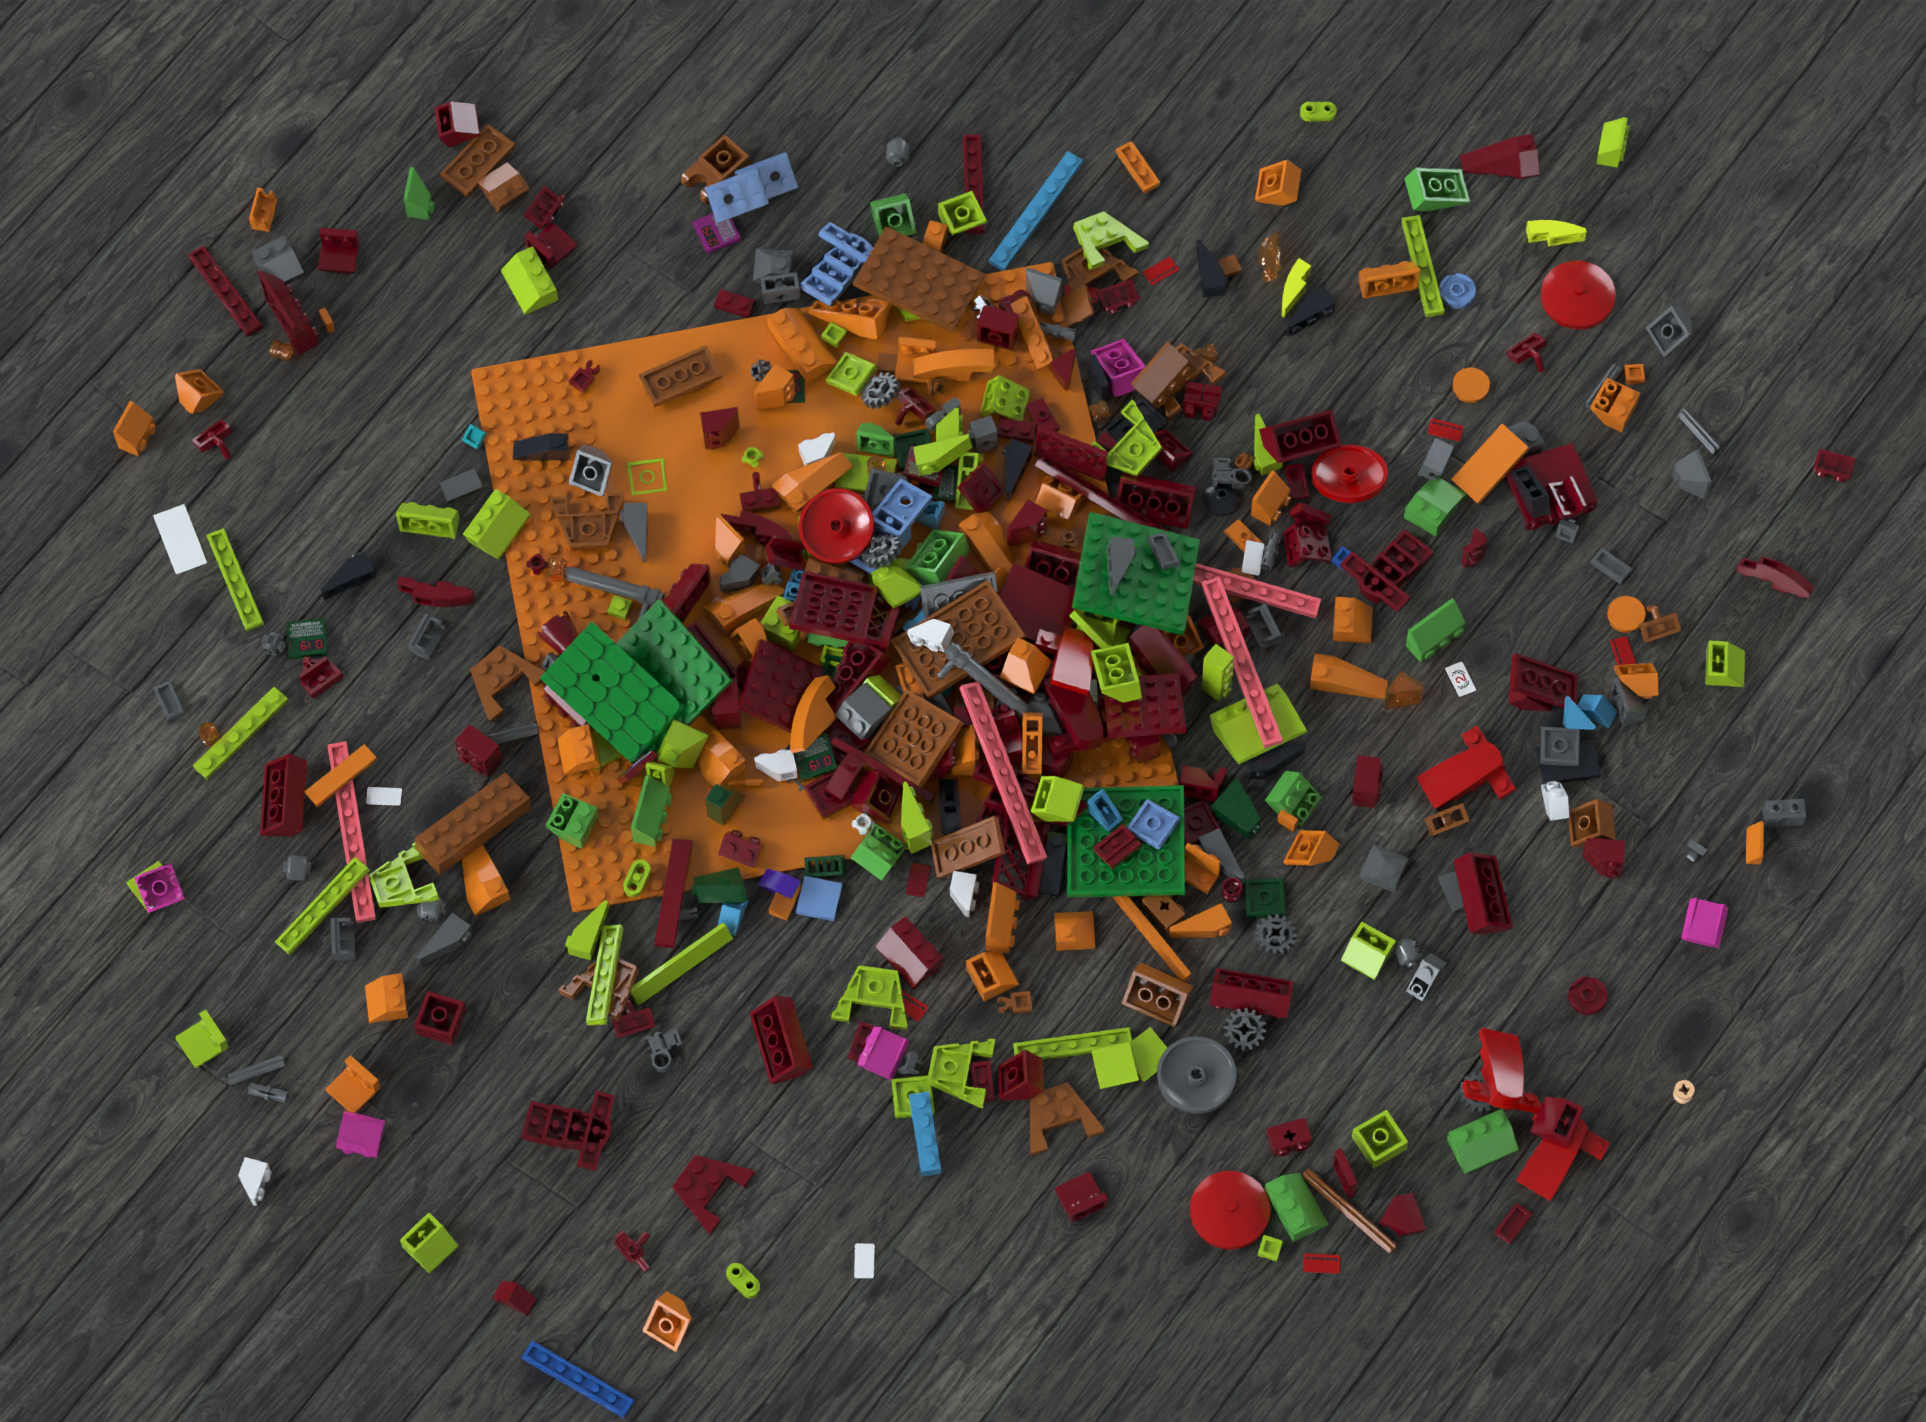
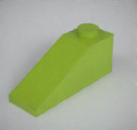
[1253,413,1283,476]
[913,434,973,476]
[955,452,984,510]
[646,761,675,788]
[566,900,610,960]

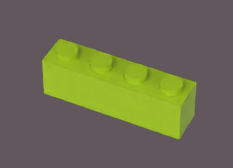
[1201,644,1234,702]

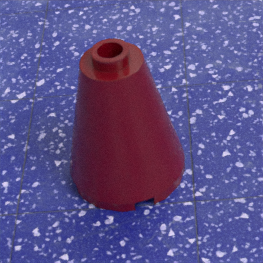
[537,611,579,655]

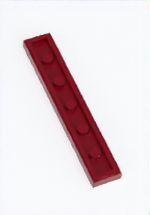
[963,134,985,234]
[188,245,263,337]
[831,737,936,802]
[654,839,693,948]

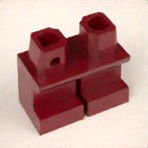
[1183,381,1222,422]

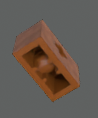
[1424,803,1470,836]
[1142,895,1185,935]

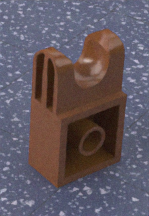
[681,135,752,204]

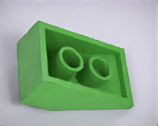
[1404,168,1470,211]
[1404,474,1466,537]

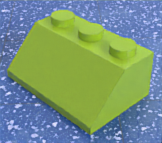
[501,246,558,315]
[463,489,531,560]
[396,502,460,539]
[1091,643,1142,703]

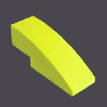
[1526,220,1587,246]
[1281,258,1311,318]

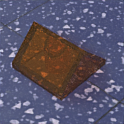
[1383,670,1424,710]

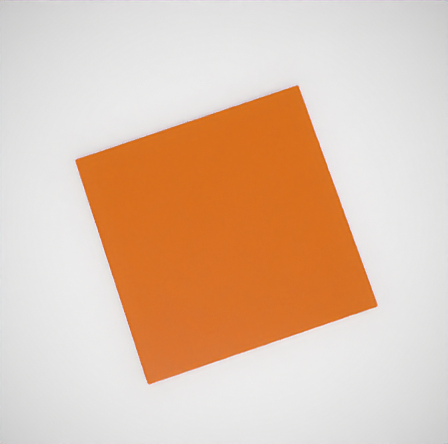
[471,262,1179,912]

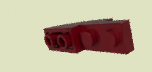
[721,510,793,545]
[1737,556,1814,598]
[397,577,475,607]

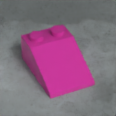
[1090,339,1146,397]

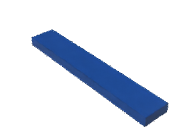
[522,1340,635,1419]

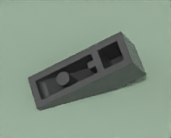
[620,503,648,562]
[1107,537,1137,595]
[1197,828,1245,885]
[416,913,472,966]

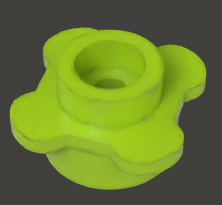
[742,447,764,468]

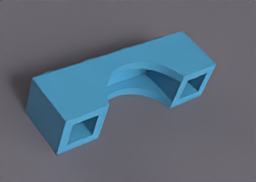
[909,1092,941,1177]

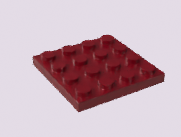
[789,571,878,644]
[738,639,824,733]
[1104,673,1186,738]

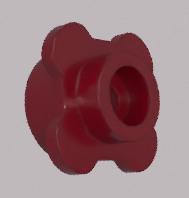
[526,554,549,575]

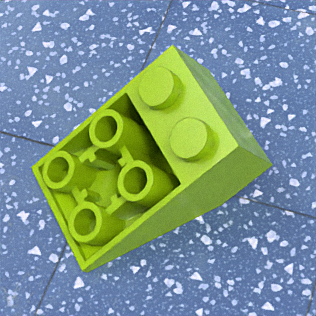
[901,781,934,854]

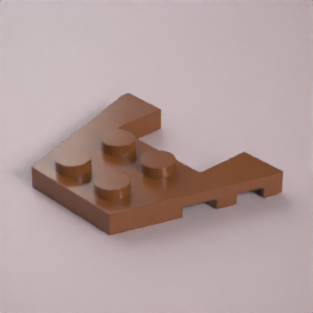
[1062,247,1138,304]
[1164,343,1227,420]
[550,492,624,550]
[470,646,546,723]
[558,958,639,1021]
[1030,1083,1105,1156]

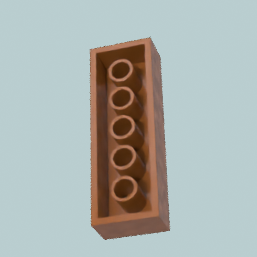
[415,772,530,875]

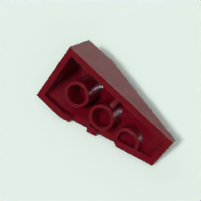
[1460,134,1539,179]
[825,641,891,714]

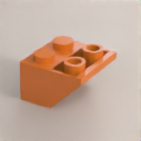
[1590,377,1640,432]
[952,725,979,776]
[966,951,1019,1001]

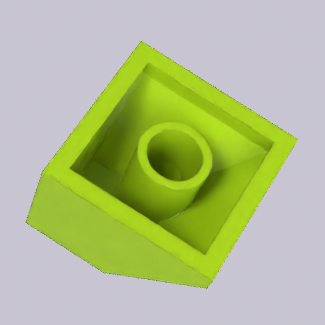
[938,191,987,235]
[871,564,922,608]
[657,719,709,769]

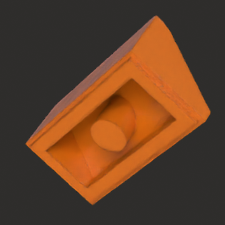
[1746,821,1764,865]
[769,885,802,921]

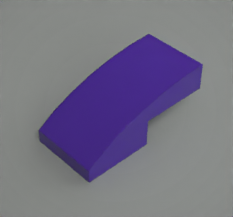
[758,869,801,899]

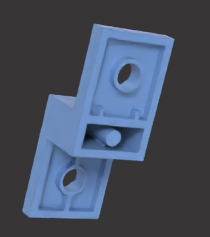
[704,152,798,223]
[850,478,932,574]

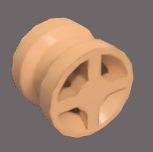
[1673,1080,1694,1104]

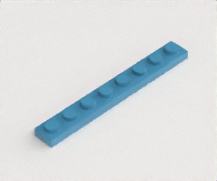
[989,151,1083,271]

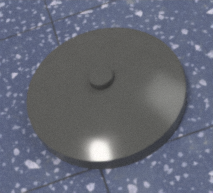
[1157,1036,1236,1114]

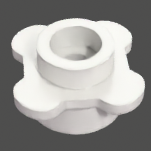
[852,813,875,835]

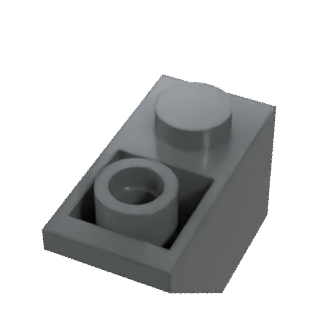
[719,554,761,593]
[1406,953,1447,1001]

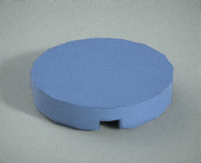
[1439,273,1476,309]

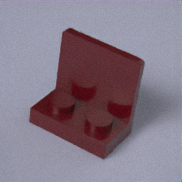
[524,222,577,269]
[318,228,360,273]
[1283,523,1332,567]
[985,709,1023,761]
[1054,1172,1108,1223]

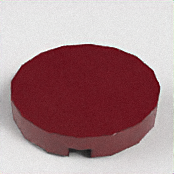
[1568,976,1607,1015]

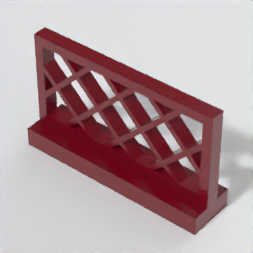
[1034,425,1110,482]
[864,583,904,653]
[992,812,1050,901]

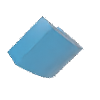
[783,569,805,602]

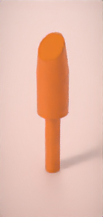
[728,778,766,786]

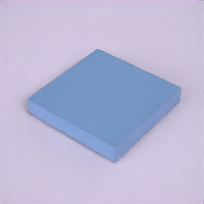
[1127,799,1180,850]
[796,876,843,921]

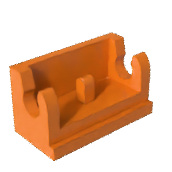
[249,188,278,232]

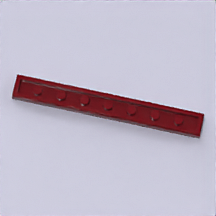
[1035,456,1170,532]

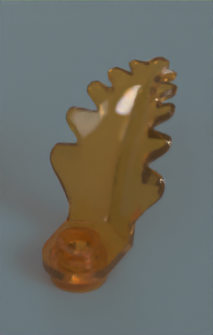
[1257,231,1283,283]

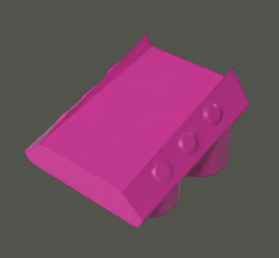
[134,863,185,913]
[1681,898,1728,948]
[857,1026,909,1080]
[336,1111,385,1158]

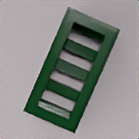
[804,854,847,877]

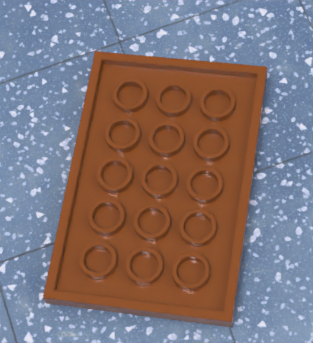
[853,226,985,333]
[891,580,1027,700]

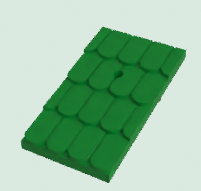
[540,621,686,764]

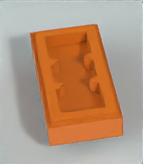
[1225,519,1262,553]

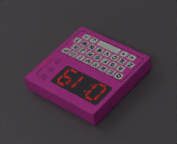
[692,214,741,254]

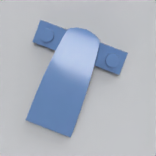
[800,222,873,306]

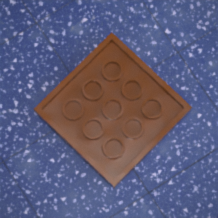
[865,689,964,788]

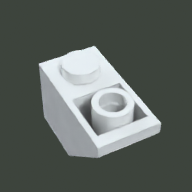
[798,432,836,466]
[907,619,955,652]
[754,749,798,782]
[1541,781,1569,821]
[950,871,980,917]
[238,1157,271,1206]

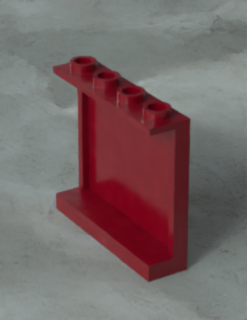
[1503,443,1598,531]
[999,563,1075,657]

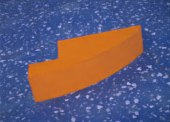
[913,349,994,382]
[790,675,837,753]

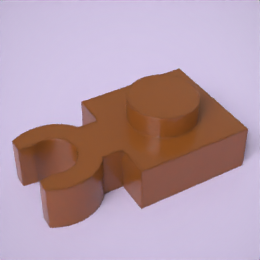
[997,991,1032,1014]

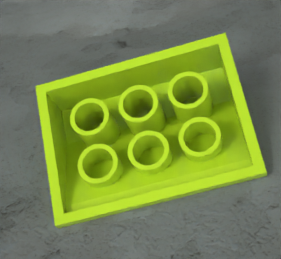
[1210,683,1307,764]

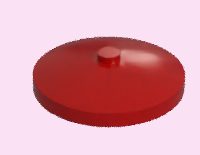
[1541,261,1616,330]
[1312,445,1388,503]
[799,488,875,564]
[1190,1171,1270,1250]

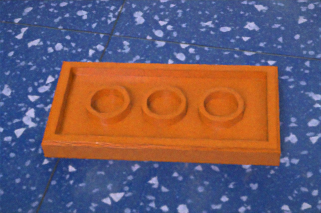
[1451,424,1530,504]

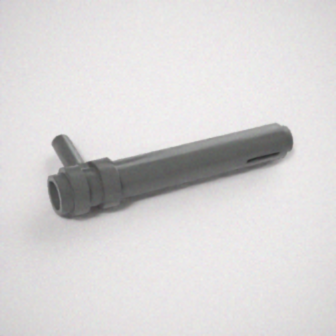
[564,566,665,620]
[937,641,1031,718]

